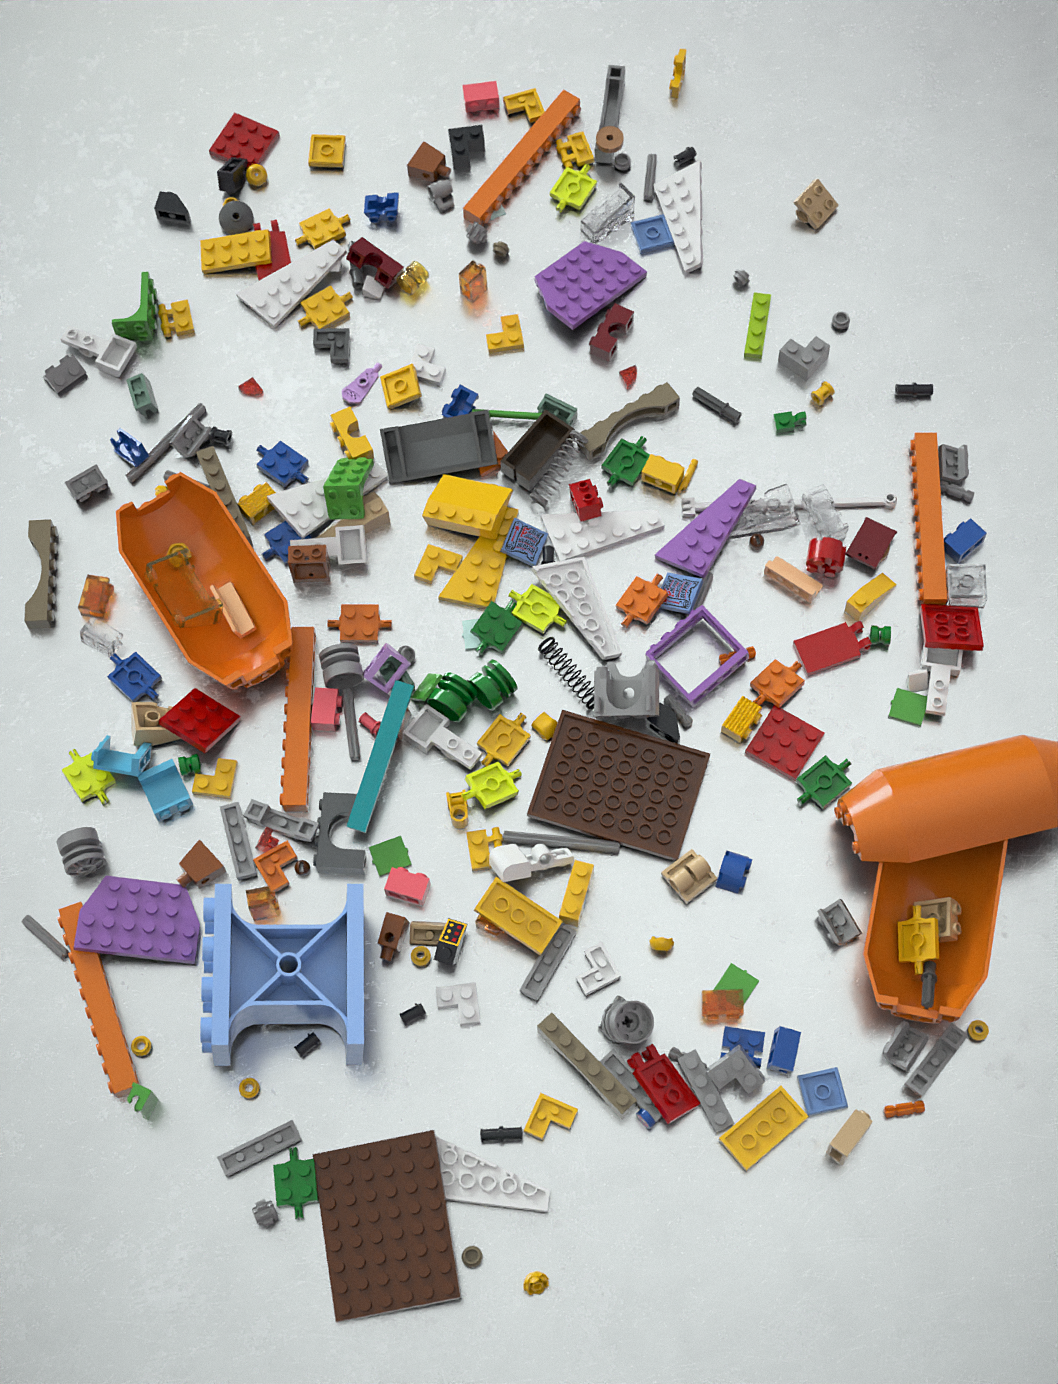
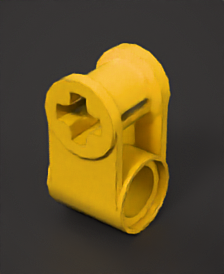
[446,789,469,829]

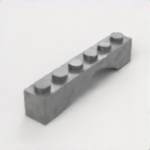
[595,65,625,163]

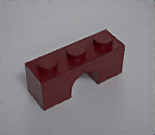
[346,237,404,289]
[589,303,634,362]

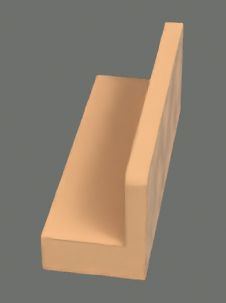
[764,556,823,603]
[210,581,257,639]

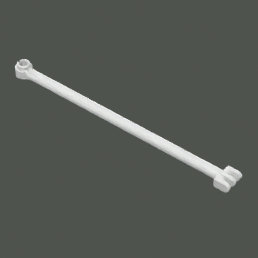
[681,493,897,517]

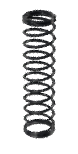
[538,637,594,709]

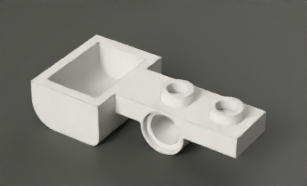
[60,325,137,377]
[290,525,367,565]
[920,645,963,716]
[403,704,482,770]
[489,844,574,882]

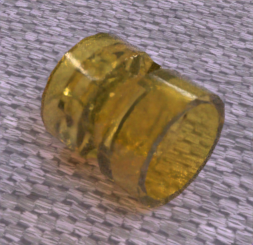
[396,261,429,295]

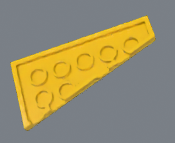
[438,507,519,609]

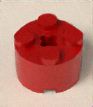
[806,537,846,577]

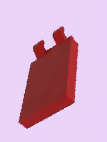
[253,219,291,281]
[793,621,872,676]
[627,1044,701,1124]

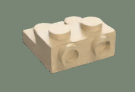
[914,897,961,943]

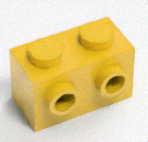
[641,454,685,494]

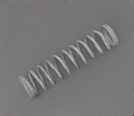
[530,430,588,506]

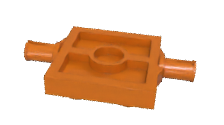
[616,573,668,628]
[327,604,392,642]
[750,659,805,708]

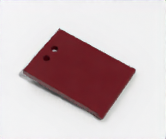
[845,517,897,570]

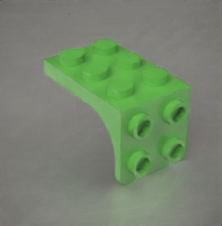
[112,272,157,341]
[323,457,374,520]

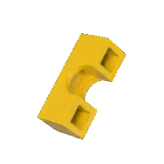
[329,407,374,459]
[559,860,594,927]

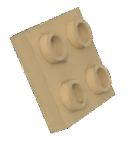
[793,178,839,229]
[661,849,717,904]

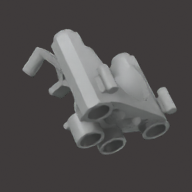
[594,660,659,720]

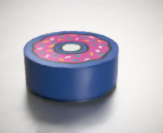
[636,1108,655,1129]

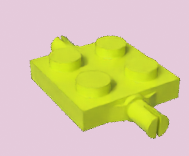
[550,164,597,212]
[508,584,567,634]
[61,749,116,804]
[462,761,522,809]

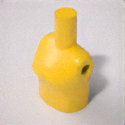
[531,711,558,740]

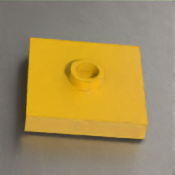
[308,134,346,167]
[380,364,422,410]

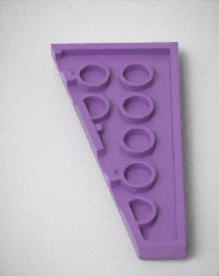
[654,479,757,578]

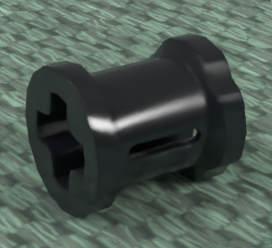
[209,426,232,446]

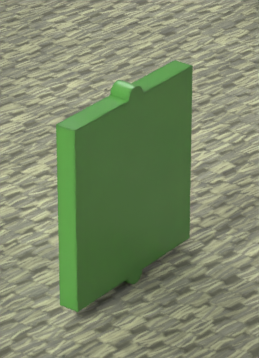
[411,673,443,701]
[888,688,927,727]
[369,835,412,877]
[712,963,759,1010]

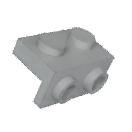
[43,355,86,393]
[169,415,212,457]
[938,444,969,485]
[64,464,108,502]
[817,899,862,946]
[883,1020,929,1071]

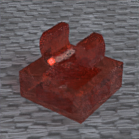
[255,827,279,851]

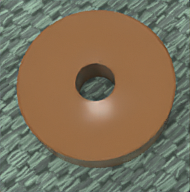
[596,126,624,153]

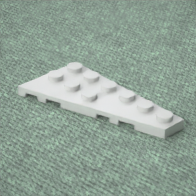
[436,1136,550,1212]

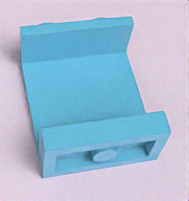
[91,735,152,777]
[138,759,193,821]

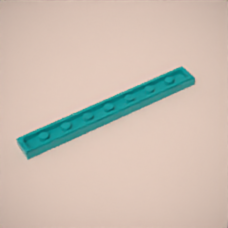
[346,680,414,833]

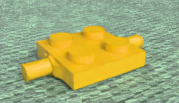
[294,208,351,250]
[297,285,353,329]
[477,713,531,767]
[898,905,939,975]

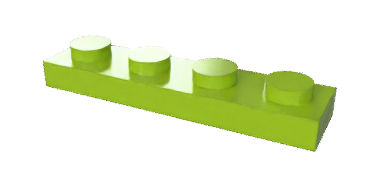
[744,292,771,359]

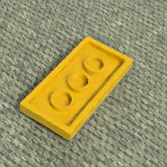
[200,229,272,274]
[473,877,563,955]
[719,1085,809,1171]

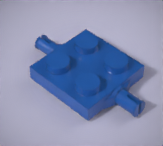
[256,440,309,487]
[261,521,312,565]
[107,651,162,702]

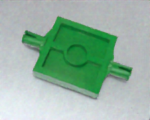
[601,436,650,487]
[470,600,523,655]
[796,755,852,809]
[273,1147,319,1220]

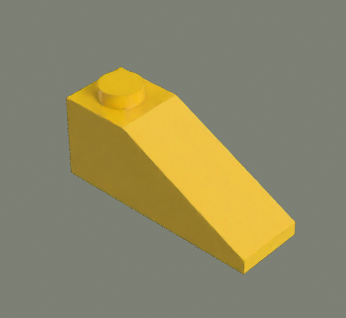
[844,573,897,622]

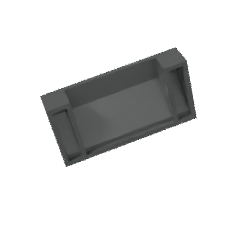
[380,409,498,484]

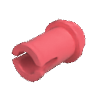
[358,712,381,735]

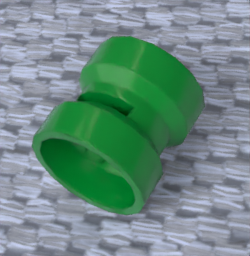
[870,625,891,645]
[178,754,201,776]

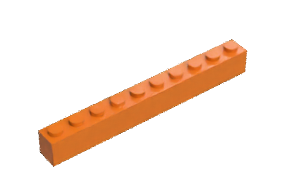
[463,89,581,226]
[910,433,947,605]
[280,627,316,812]
[57,902,140,1098]

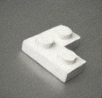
[409,344,446,386]
[576,941,621,996]
[435,982,480,1026]

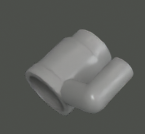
[427,179,454,211]

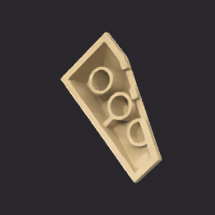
[316,491,390,538]
[131,702,181,746]

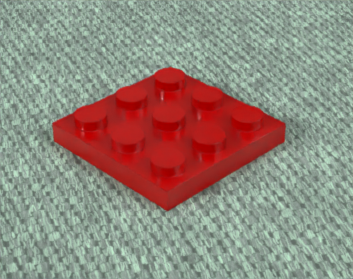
[209,112,279,170]
[920,604,984,651]
[159,688,241,753]
[745,705,825,781]

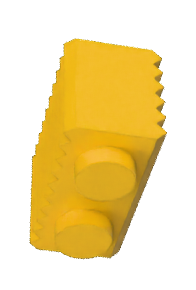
[237,482,276,525]
[721,696,763,743]

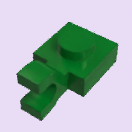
[774,411,807,433]

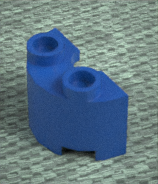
[364,192,399,223]
[441,384,479,418]
[715,850,753,894]

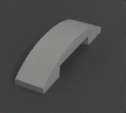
[243,799,320,842]
[904,1022,968,1097]

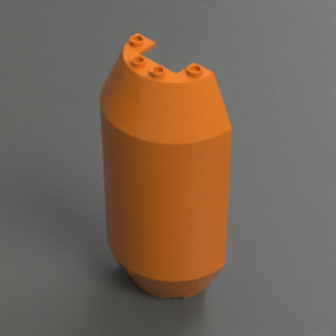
[116,472,293,690]
[834,735,1058,863]
[863,839,1008,1023]

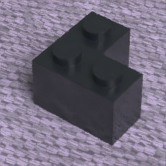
[448,125,485,170]

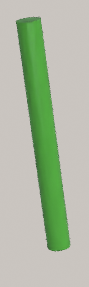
[472,409,542,420]

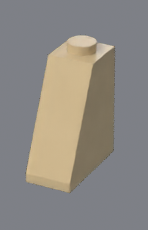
[826,1109,873,1165]

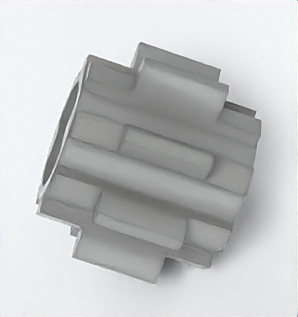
[466,222,488,245]
[252,1199,278,1227]

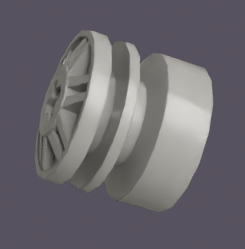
[319,643,364,690]
[56,827,106,876]
[601,1000,654,1044]

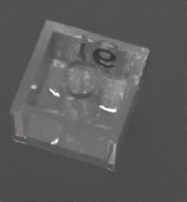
[945,564,987,609]

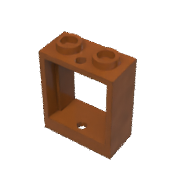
[288,545,331,583]

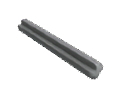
[341,688,360,760]

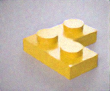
[669,48,687,98]
[503,88,545,123]
[486,314,524,353]
[414,544,463,584]
[192,758,238,799]
[524,1093,578,1140]

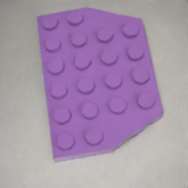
[534,241,647,330]
[74,876,200,964]

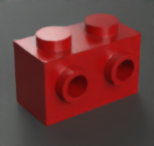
[569,479,603,522]

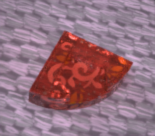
[619,365,637,389]
[238,377,263,396]

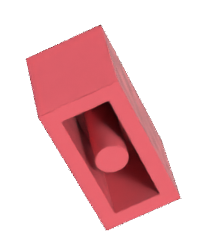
[462,81,500,112]
[311,687,343,732]
[384,867,431,906]

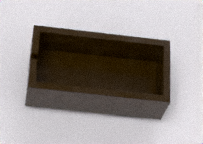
[500,410,575,491]

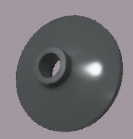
[219,201,254,235]

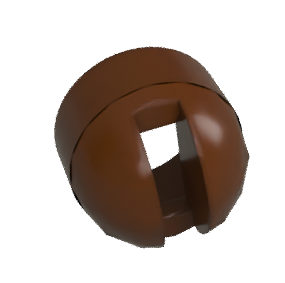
[749,534,764,550]
[294,860,311,877]

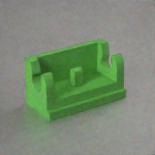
[127,1082,159,1120]

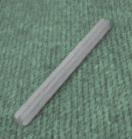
[125,403,206,482]
[503,831,620,853]

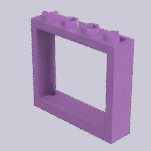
[645,605,749,707]

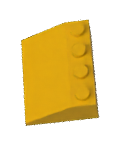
[422,474,513,540]

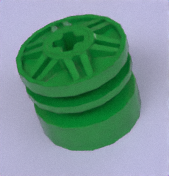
[467,659,518,711]
[427,672,478,723]

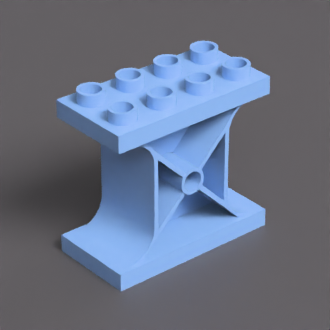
[200,884,364,1066]

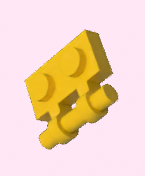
[556,131,594,169]
[158,299,195,337]
[466,827,503,871]

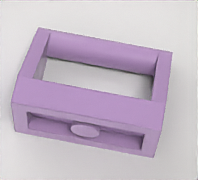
[363,643,411,694]

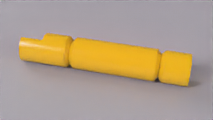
[678,459,698,494]

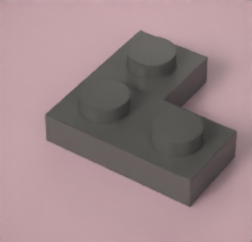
[313,328,350,363]

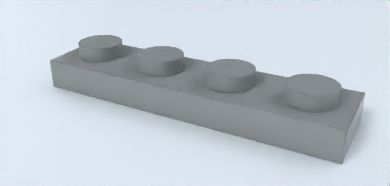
[220,802,257,880]
[520,923,576,1001]
[600,1049,663,1123]
[677,1049,735,1133]
[217,1120,302,1177]

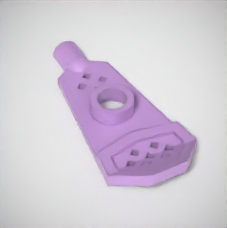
[341,362,382,404]

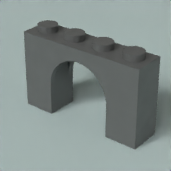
[313,792,367,875]

